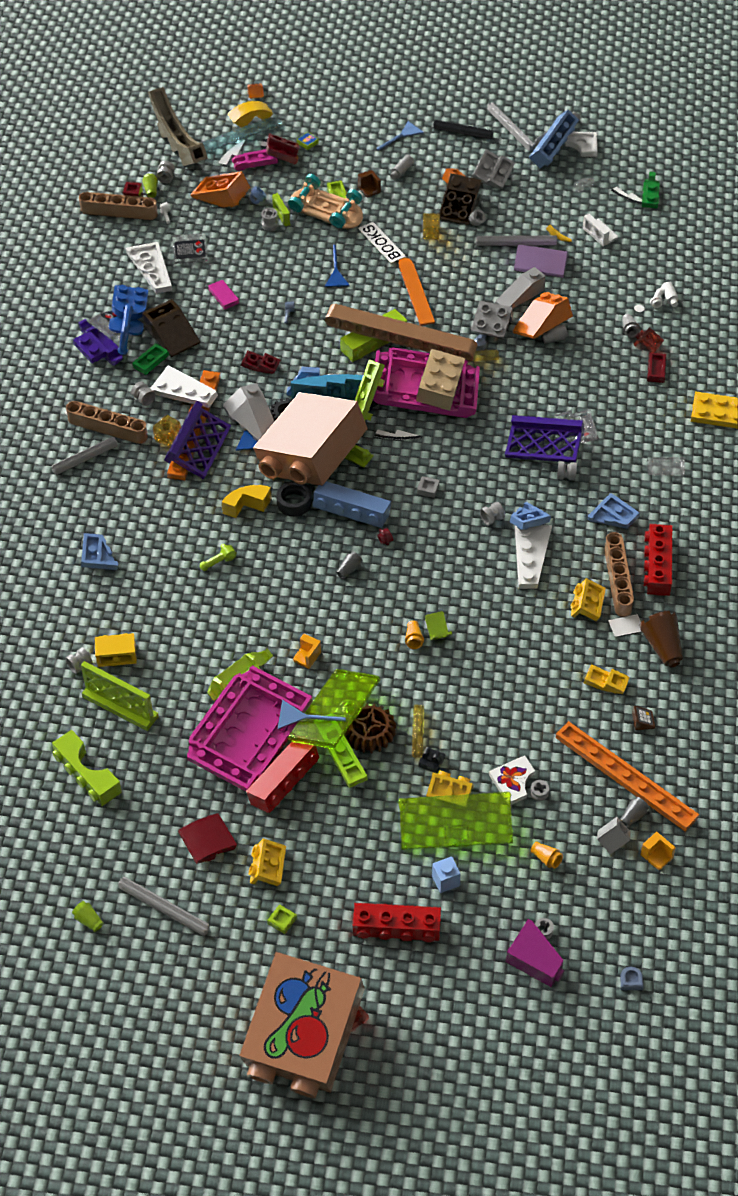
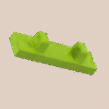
[354,360,385,421]
[314,715,368,788]

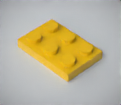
[690,391,738,429]

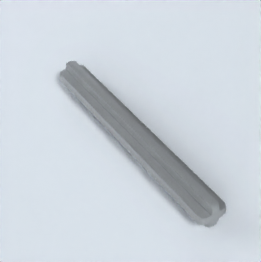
[487,103,535,151]
[476,235,557,246]
[118,877,210,936]

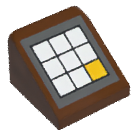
[632,706,655,730]

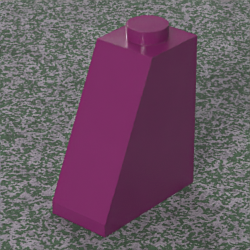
[506,919,565,988]

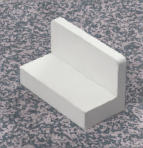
[583,214,618,246]

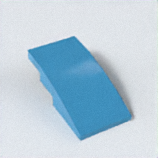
[291,374,363,401]

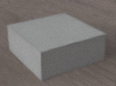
[417,476,439,498]

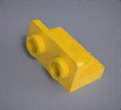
[571,578,606,621]
[426,770,474,808]
[249,838,286,886]

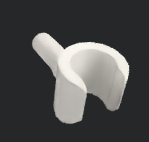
[160,202,171,224]

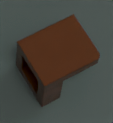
[358,169,381,198]

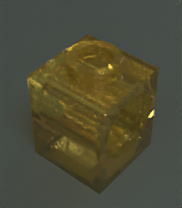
[423,213,440,239]
[153,414,181,447]

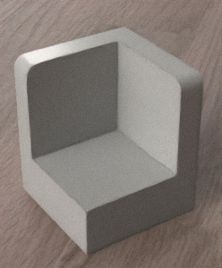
[597,817,631,854]

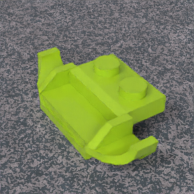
[207,649,273,702]

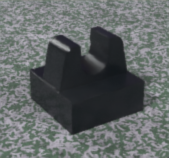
[418,747,445,773]

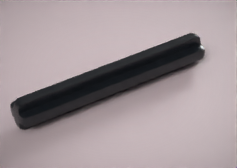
[433,120,494,140]

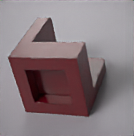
[123,182,144,197]

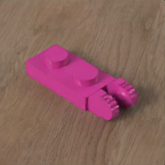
[232,150,278,171]

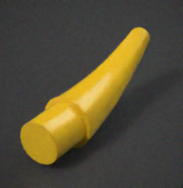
[546,225,572,242]

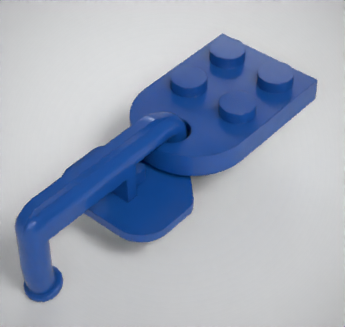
[109,285,148,355]

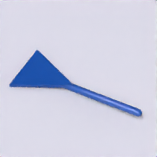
[325,245,350,287]
[236,430,257,451]

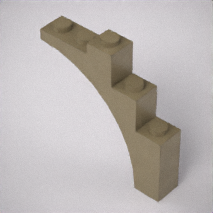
[148,87,208,166]

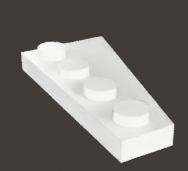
[126,242,172,294]
[150,365,218,408]
[515,525,552,589]

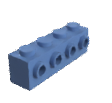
[529,109,579,168]
[313,481,391,528]

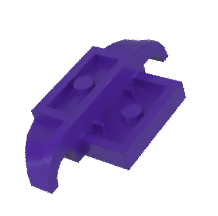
[73,319,123,366]

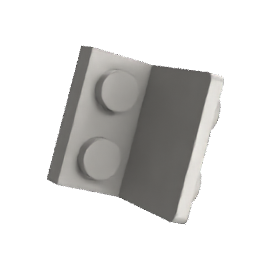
[471,301,513,339]

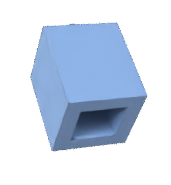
[432,857,461,893]

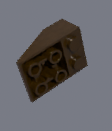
[438,173,483,225]
[143,299,201,357]

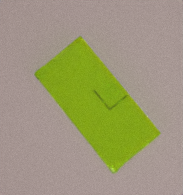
[288,669,380,749]
[398,792,513,850]

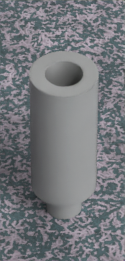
[390,155,414,180]

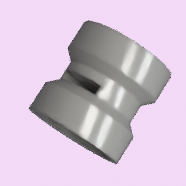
[156,161,175,183]
[261,208,278,231]
[131,381,155,406]
[557,461,577,481]
[480,502,505,526]
[65,647,93,674]

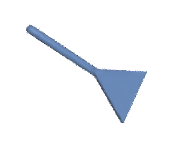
[377,121,424,151]
[278,700,346,729]

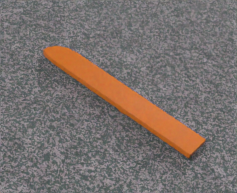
[398,258,435,326]

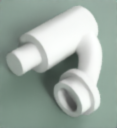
[650,282,679,308]

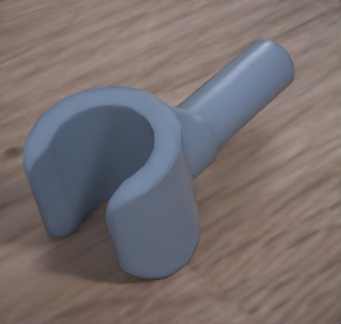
[284,302,295,324]

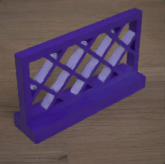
[164,401,231,479]
[505,415,585,463]

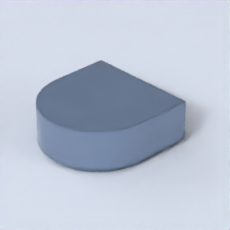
[620,967,644,990]

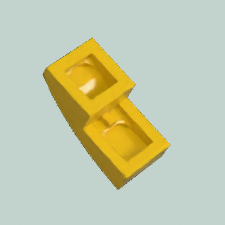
[583,664,630,694]

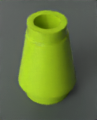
[142,173,158,198]
[72,901,104,932]

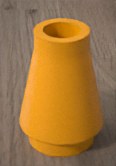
[405,621,424,649]
[531,842,563,869]

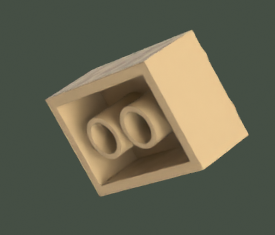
[416,349,465,411]

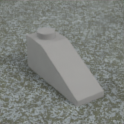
[495,267,546,308]

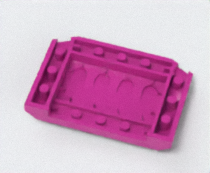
[373,348,480,418]
[187,666,313,792]

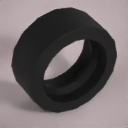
[276,482,311,517]

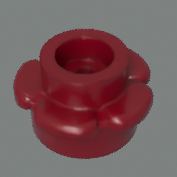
[377,528,394,546]

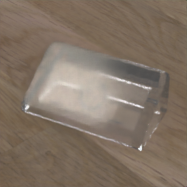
[647,457,685,476]

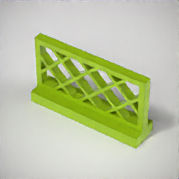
[81,661,159,731]

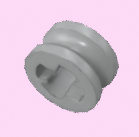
[469,209,486,226]
[530,780,549,801]
[535,918,554,940]

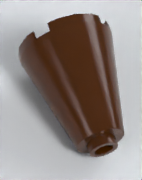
[639,611,683,668]

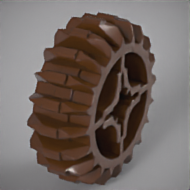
[342,702,396,754]

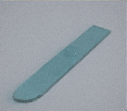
[201,118,282,153]

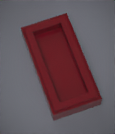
[647,352,667,383]

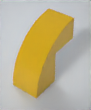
[228,101,273,129]
[222,485,272,518]

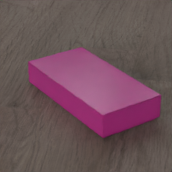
[208,280,239,310]

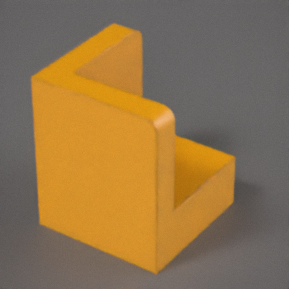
[293,634,321,669]
[640,832,676,870]

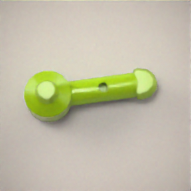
[200,543,237,571]

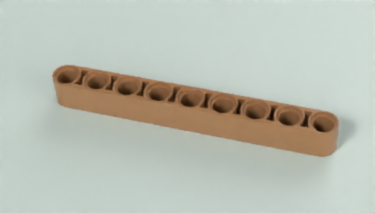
[325,304,477,362]

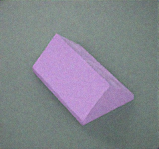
[514,244,569,278]

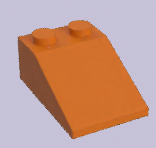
[190,171,251,208]
[513,292,573,339]

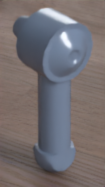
[474,334,487,352]

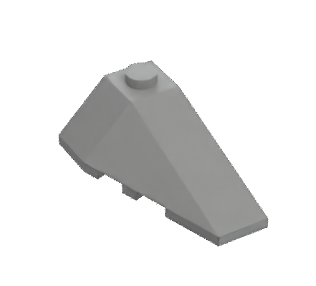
[223,383,275,442]

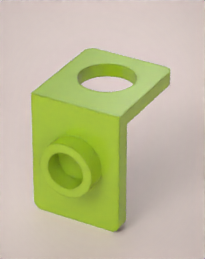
[425,611,452,641]

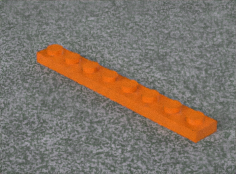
[167,370,221,480]
[555,721,699,832]

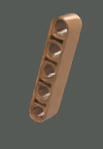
[79,192,158,220]
[66,401,148,444]
[604,532,634,617]

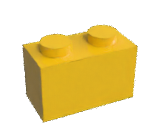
[95,633,137,667]

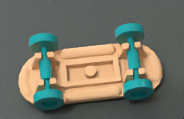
[288,174,363,229]

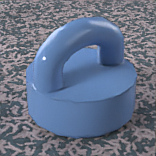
[250,186,266,204]

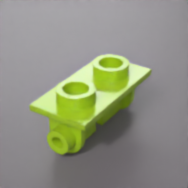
[345,445,374,468]

